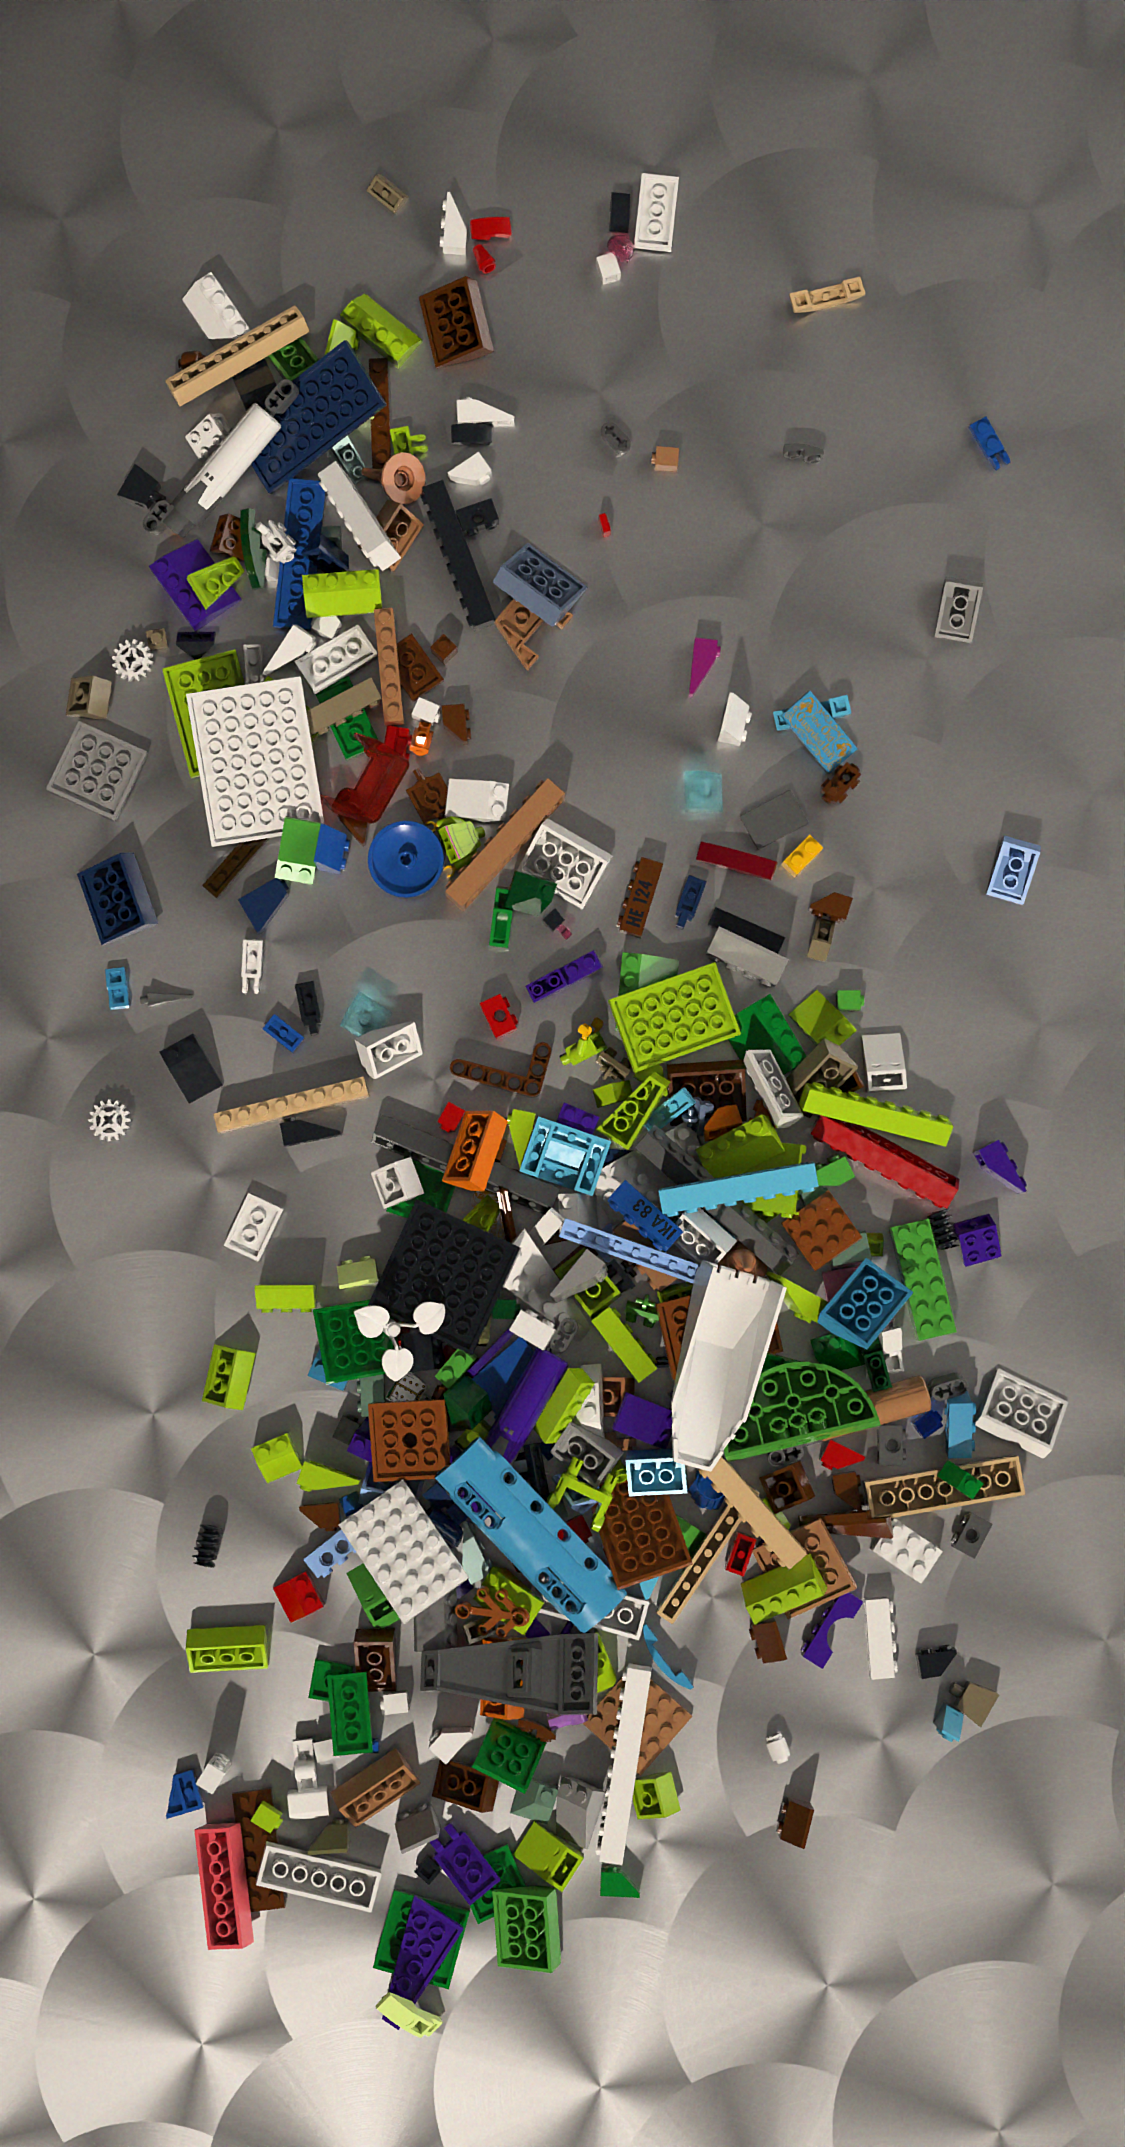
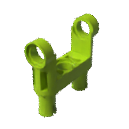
[546,1456,619,1532]

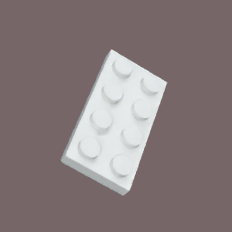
[634,173,679,252]
[294,625,378,695]

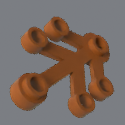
[455,1586,530,1638]

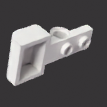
[287,1737,330,1821]

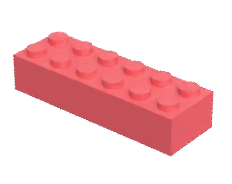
[194,1822,254,1950]

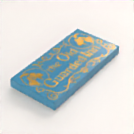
[780,691,858,774]

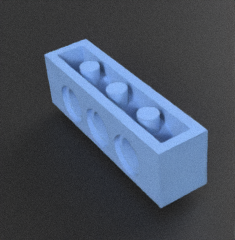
[303,1530,356,1578]

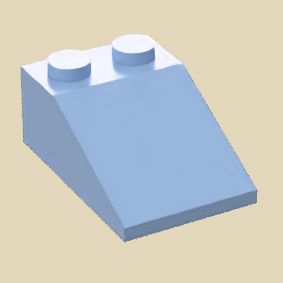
[987,835,1041,905]

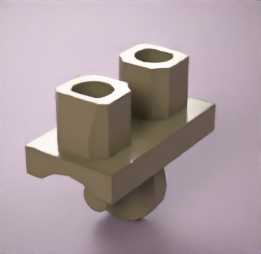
[596,1047,631,1081]

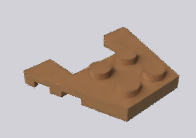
[494,599,573,671]

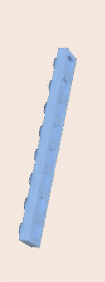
[559,1218,700,1283]

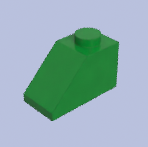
[937,1460,984,1500]
[600,1865,640,1898]

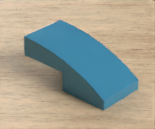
[105,967,130,1010]

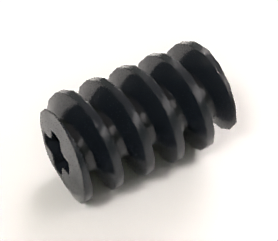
[927,1208,959,1250]
[192,1524,223,1568]

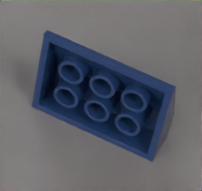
[77,852,158,945]

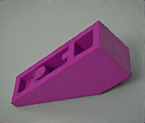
[688,638,721,698]

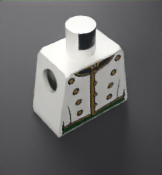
[385,1372,431,1402]

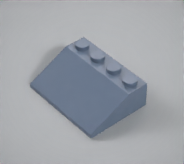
[493,543,588,627]

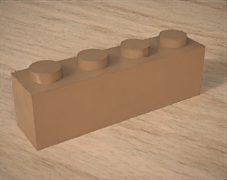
[612,1219,678,1292]

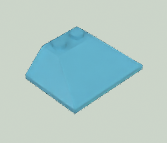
[520,1116,611,1196]

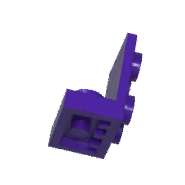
[953,1214,1002,1267]

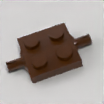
[406,768,448,824]

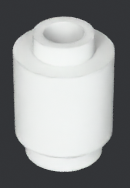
[766,1733,791,1764]

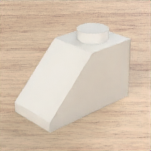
[447,452,492,486]

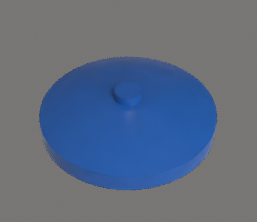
[368,821,445,898]

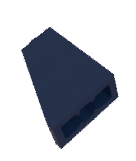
[238,878,289,935]

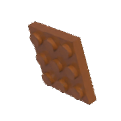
[781,1190,863,1271]

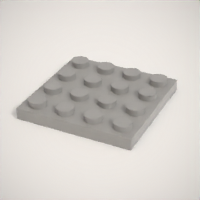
[46,720,148,821]

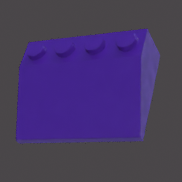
[149,539,242,632]

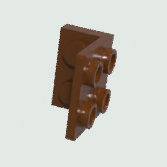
[209,513,256,561]

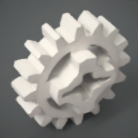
[112,639,154,682]
[88,1099,131,1141]

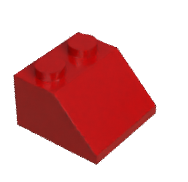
[273,1569,325,1623]

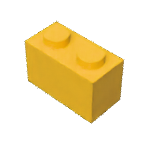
[781,835,823,878]

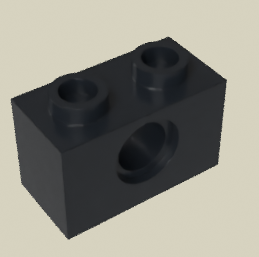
[456,498,499,537]

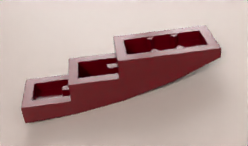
[696,841,778,880]

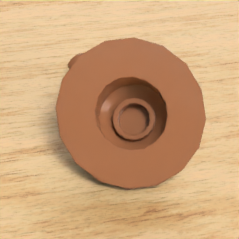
[362,452,425,504]
[717,1240,768,1282]

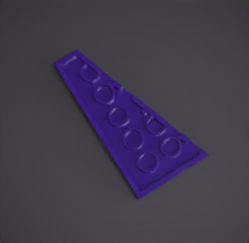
[382,1894,464,2030]

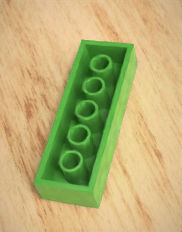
[889,1219,957,1341]

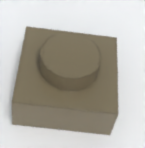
[146,628,168,651]

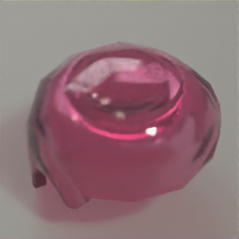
[607,235,634,263]

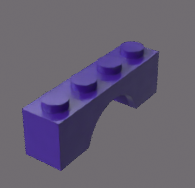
[800,1592,863,1669]

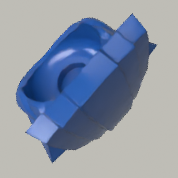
[688,1470,725,1510]

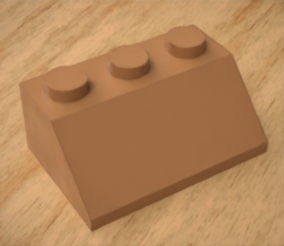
[357,499,424,571]

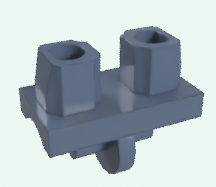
[682,1097,714,1137]

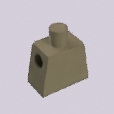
[948,1681,999,1727]

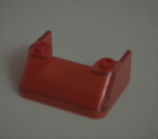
[320,733,409,824]

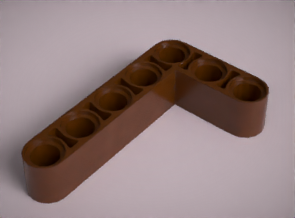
[450,1042,551,1098]

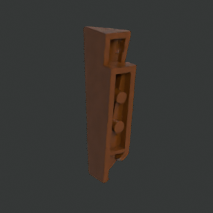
[798,1510,893,1539]

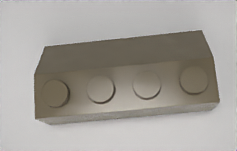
[786,1038,858,1118]

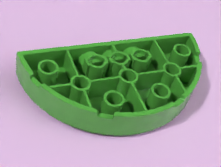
[724,1361,881,1462]

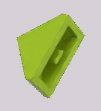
[592,1080,633,1108]

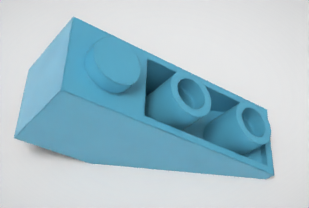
[933,1703,964,1742]

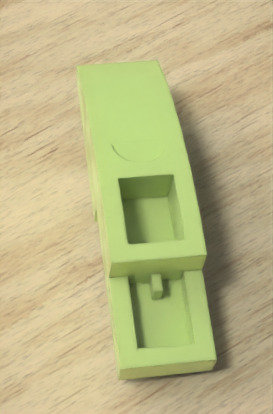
[375,1992,443,2038]

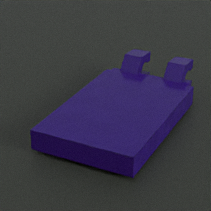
[430,1823,501,1905]

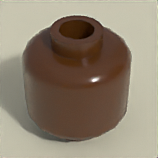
[178,351,206,370]

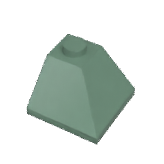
[510,1778,559,1824]

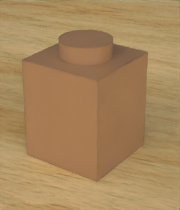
[651,446,679,472]

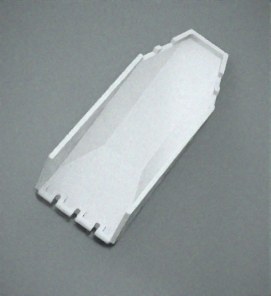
[672,1260,787,1472]

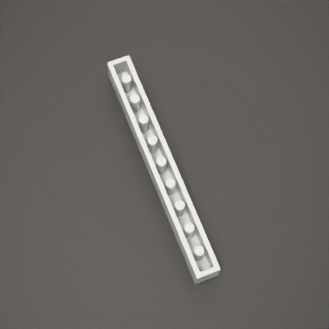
[596,1663,652,1865]

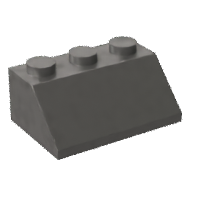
[413,1588,458,1652]

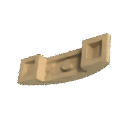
[789,277,865,313]

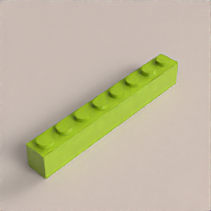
[799,1082,953,1147]

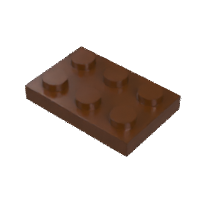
[397,633,444,702]

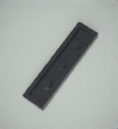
[708,907,785,954]

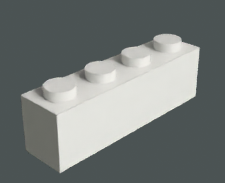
[863,1597,897,1679]

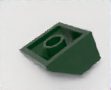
[504,870,557,916]

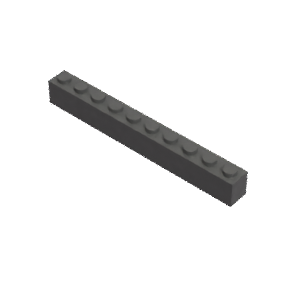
[371,1115,560,1215]
[635,1125,799,1276]

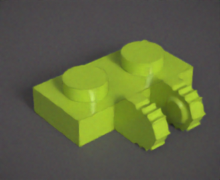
[390,426,428,456]

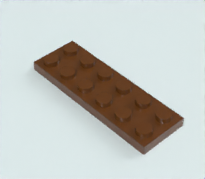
[232,1787,286,1912]

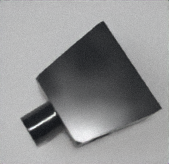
[117,464,166,510]

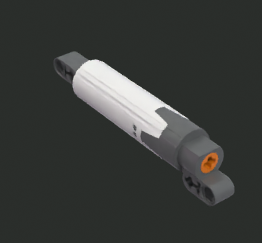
[143,379,299,538]

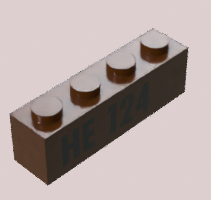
[617,857,663,939]

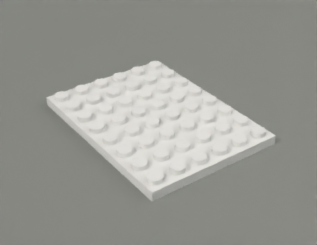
[186,676,325,847]

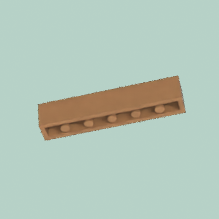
[374,608,405,727]

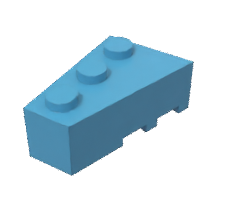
[944,1391,976,1459]

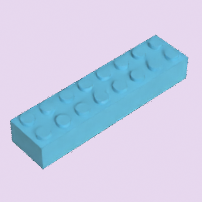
[658,1161,819,1217]

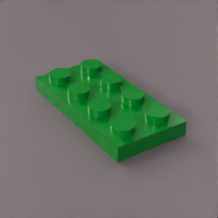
[315,676,381,761]
[327,1672,373,1756]

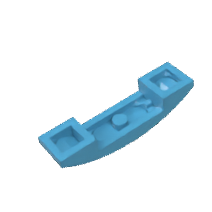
[643,1622,694,1690]

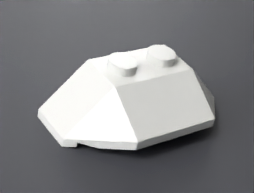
[572,1364,605,1438]

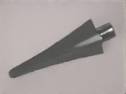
[140,992,193,1007]

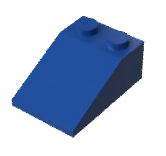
[314,824,350,874]

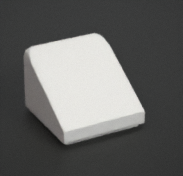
[265,558,280,582]

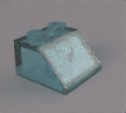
[683,771,723,813]
[340,991,393,1037]

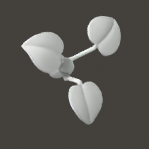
[354,1302,445,1381]

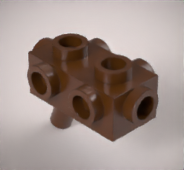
[820,762,861,805]

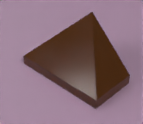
[337,813,368,847]

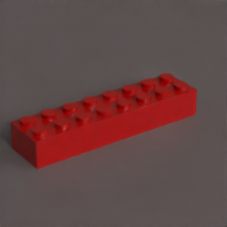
[810,1115,960,1209]

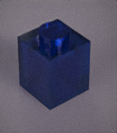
[911,1410,943,1439]

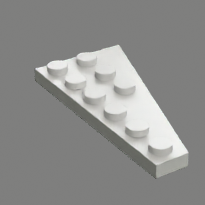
[504,1228,591,1342]

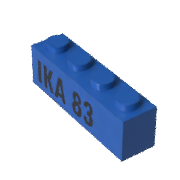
[607,1180,684,1253]

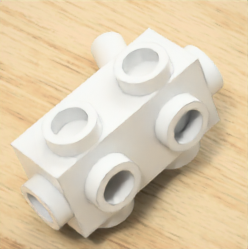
[255,520,297,563]

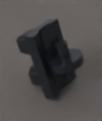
[607,1259,637,1293]

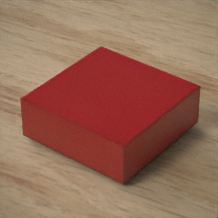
[598,513,611,538]

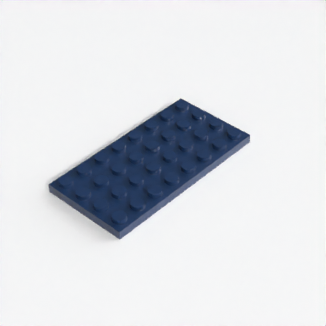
[230,340,387,494]

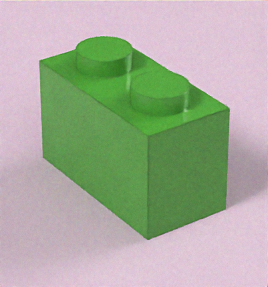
[435,1349,478,1389]

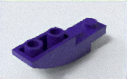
[525,950,603,1003]

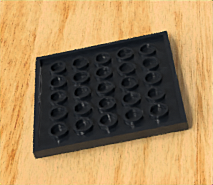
[368,1199,522,1355]

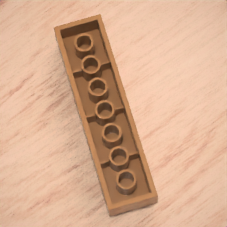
[445,778,565,912]

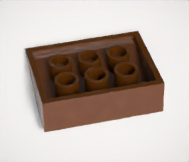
[419,276,494,369]
[666,1060,747,1126]

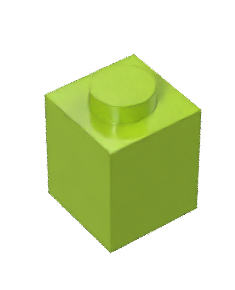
[251,1801,283,1834]

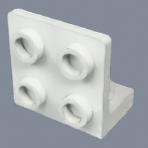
[185,414,231,464]

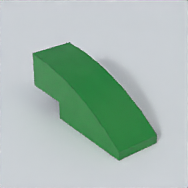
[489,886,513,948]

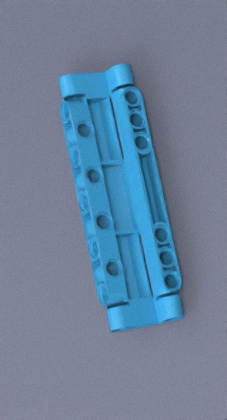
[434,1436,627,1633]

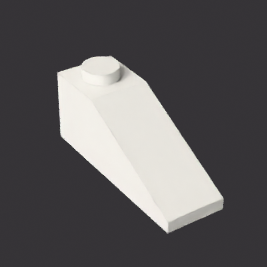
[457,397,514,427]
[878,1327,902,1357]

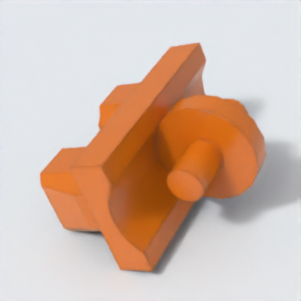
[409,722,434,756]

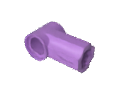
[546,1713,588,1731]

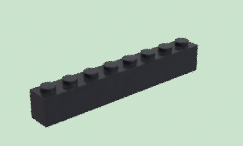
[420,480,496,631]

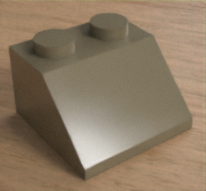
[66,676,112,720]

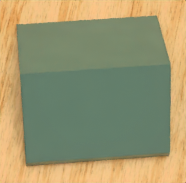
[830,1231,872,1271]

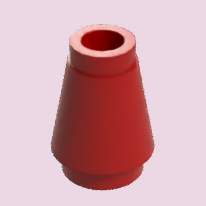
[472,244,496,274]

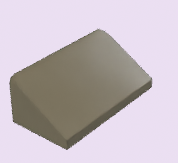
[366,174,409,214]

